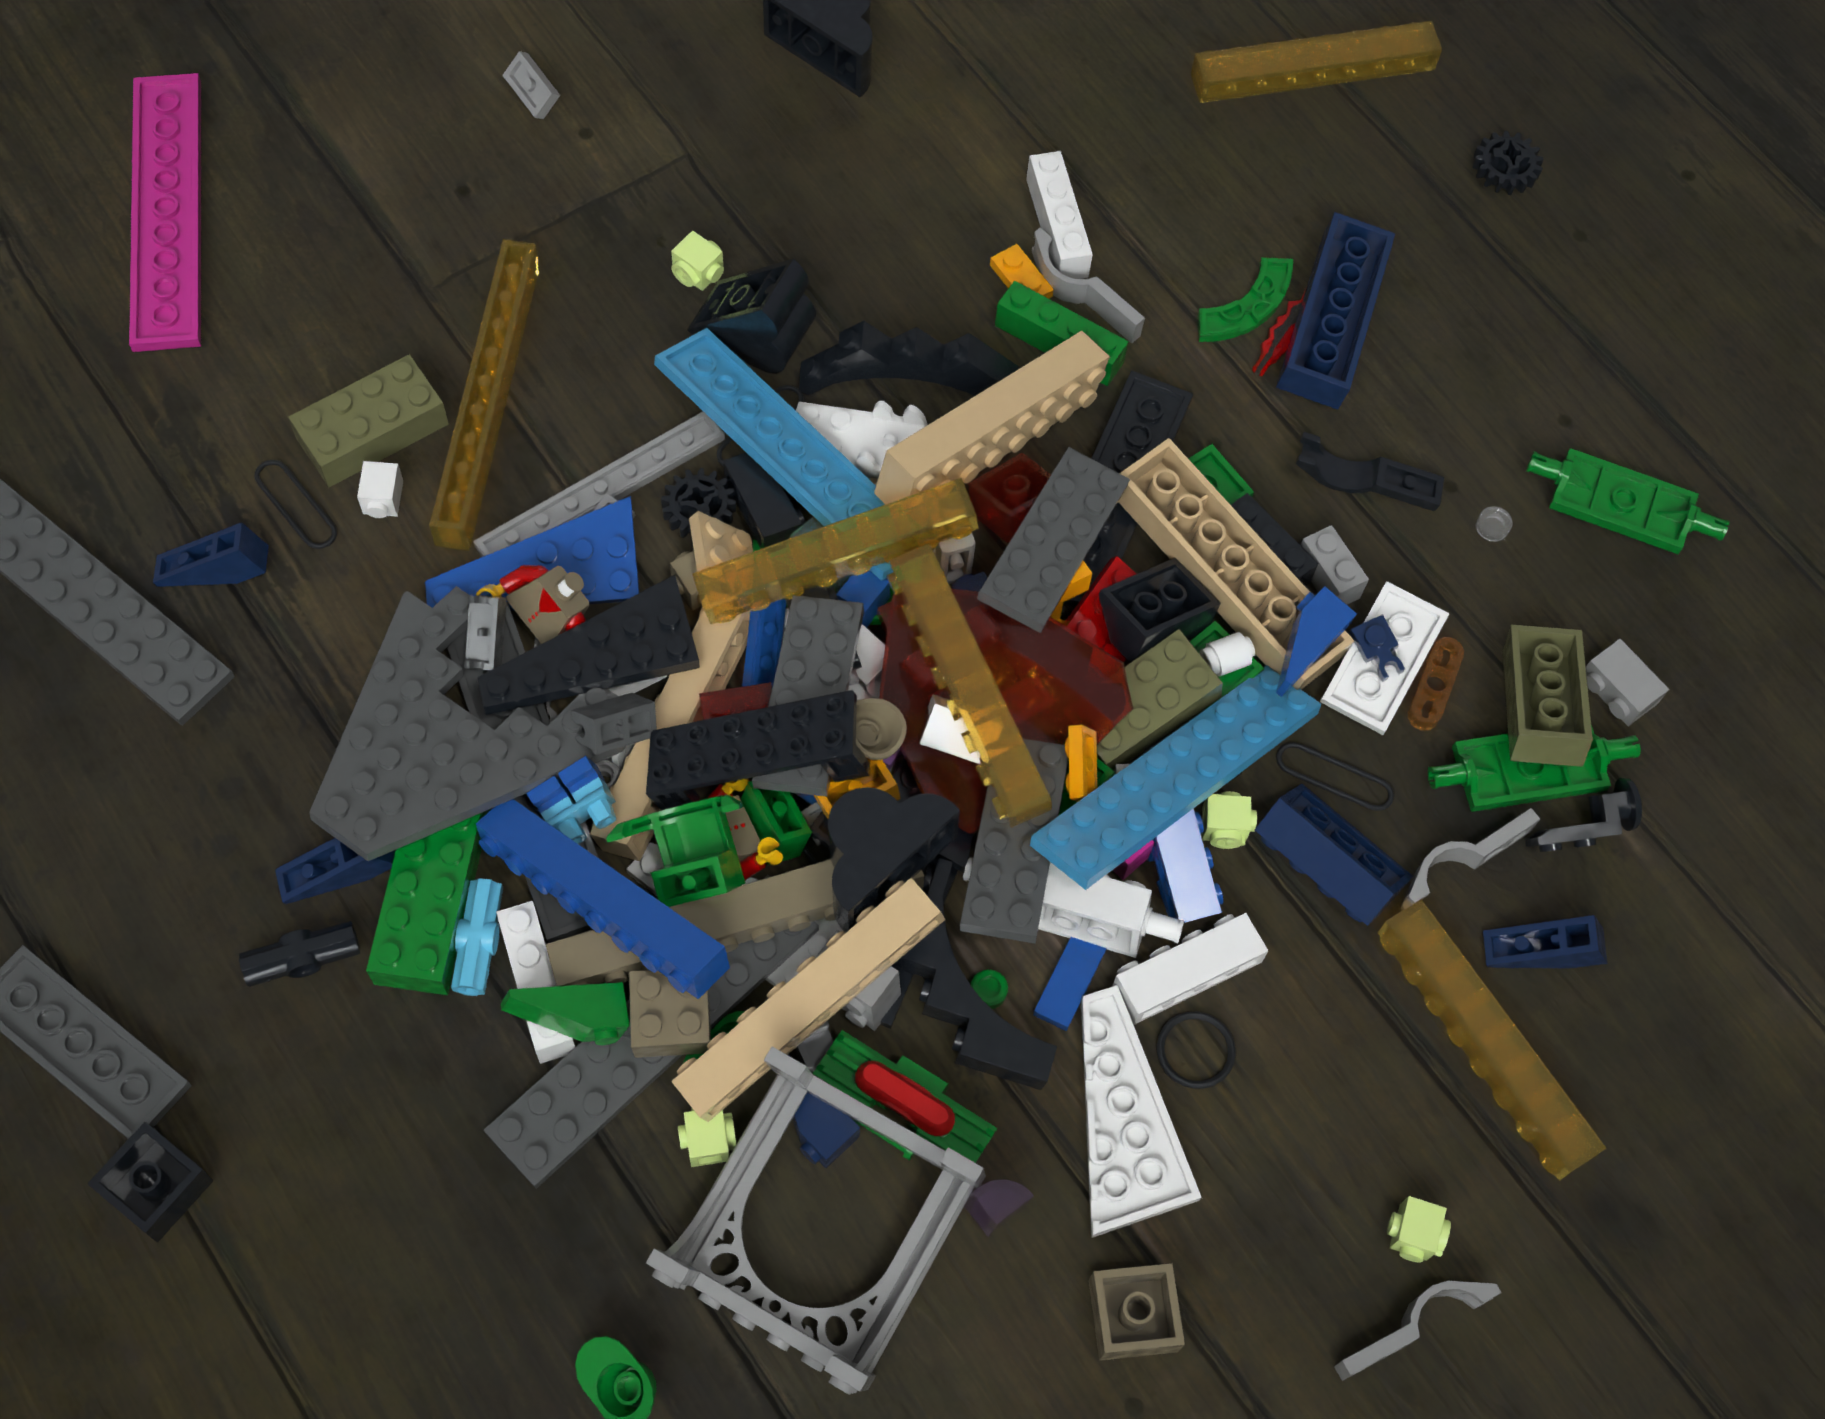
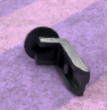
[1525,778,1642,852]

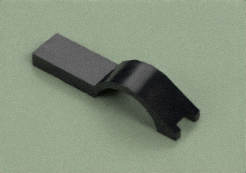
[1296,432,1444,511]

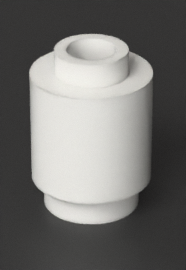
[1199,632,1255,677]

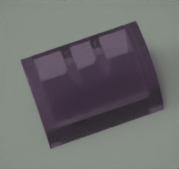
[964,1180,1034,1237]

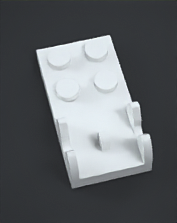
[796,401,927,479]
[1320,581,1449,735]

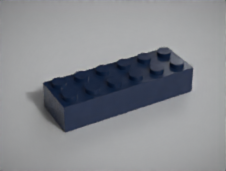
[1276,212,1395,410]

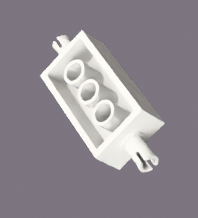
[963,857,1184,958]

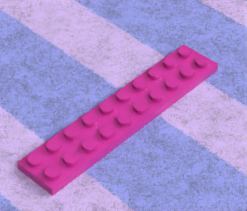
[129,73,201,352]

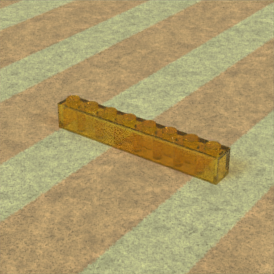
[1191,21,1442,103]
[692,478,978,624]
[887,543,1052,828]
[1378,899,1607,1181]

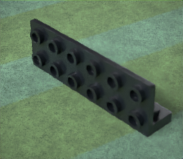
[646,690,870,810]

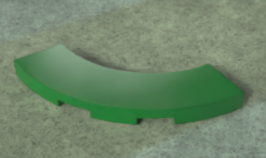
[1198,257,1293,342]

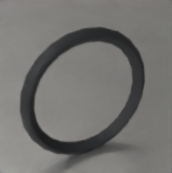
[1157,1011,1236,1089]

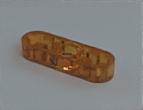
[1408,637,1464,731]

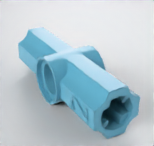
[451,878,503,996]

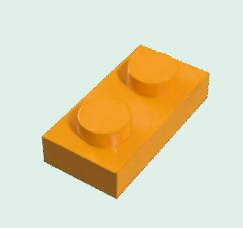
[990,244,1054,299]
[1065,725,1098,802]

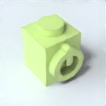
[671,231,724,291]
[1202,791,1257,849]
[678,1108,736,1167]
[1387,1196,1451,1262]

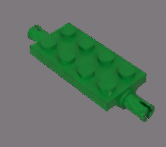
[1526,448,1730,554]
[1427,725,1641,812]

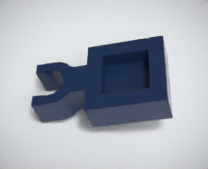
[1349,614,1405,682]

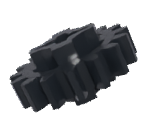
[1472,131,1544,195]
[661,468,736,538]

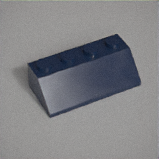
[1255,784,1413,926]

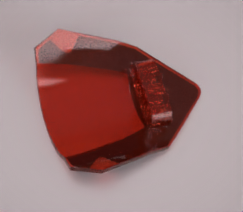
[879,585,1133,834]

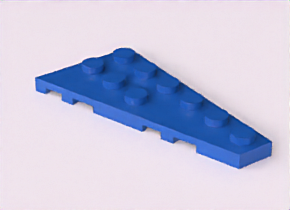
[425,496,639,611]

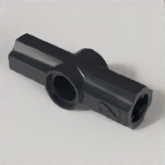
[239,921,361,987]

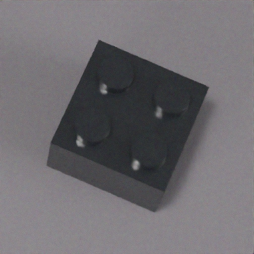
[87,1122,214,1243]

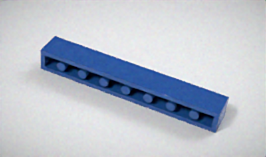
[476,799,730,999]

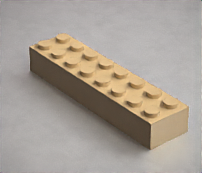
[874,331,1110,521]
[1118,438,1354,690]

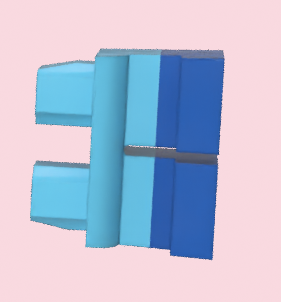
[526,756,617,844]

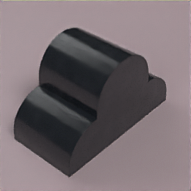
[763,0,872,98]
[687,259,816,373]
[828,787,960,933]

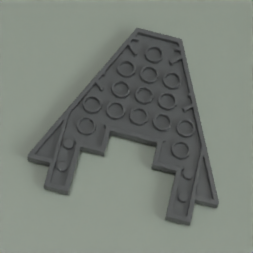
[309,586,626,861]

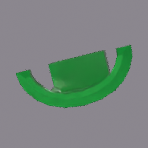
[606,795,745,907]

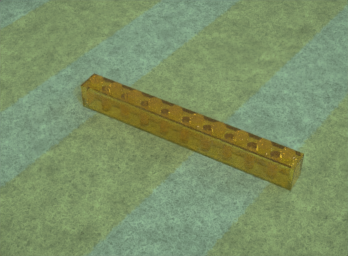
[429,239,540,551]

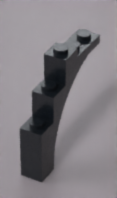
[799,321,1021,396]
[892,858,1057,1090]

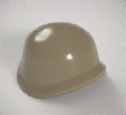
[856,698,907,760]

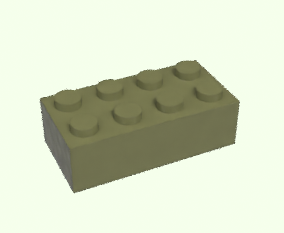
[288,354,449,488]
[1503,625,1593,767]
[1064,629,1223,771]

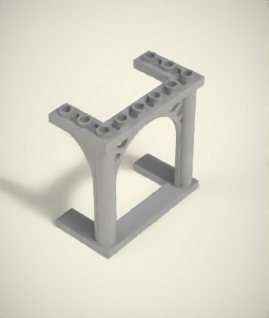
[646,1047,986,1395]

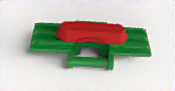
[812,1030,997,1163]

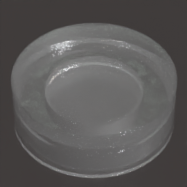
[1476,506,1513,542]

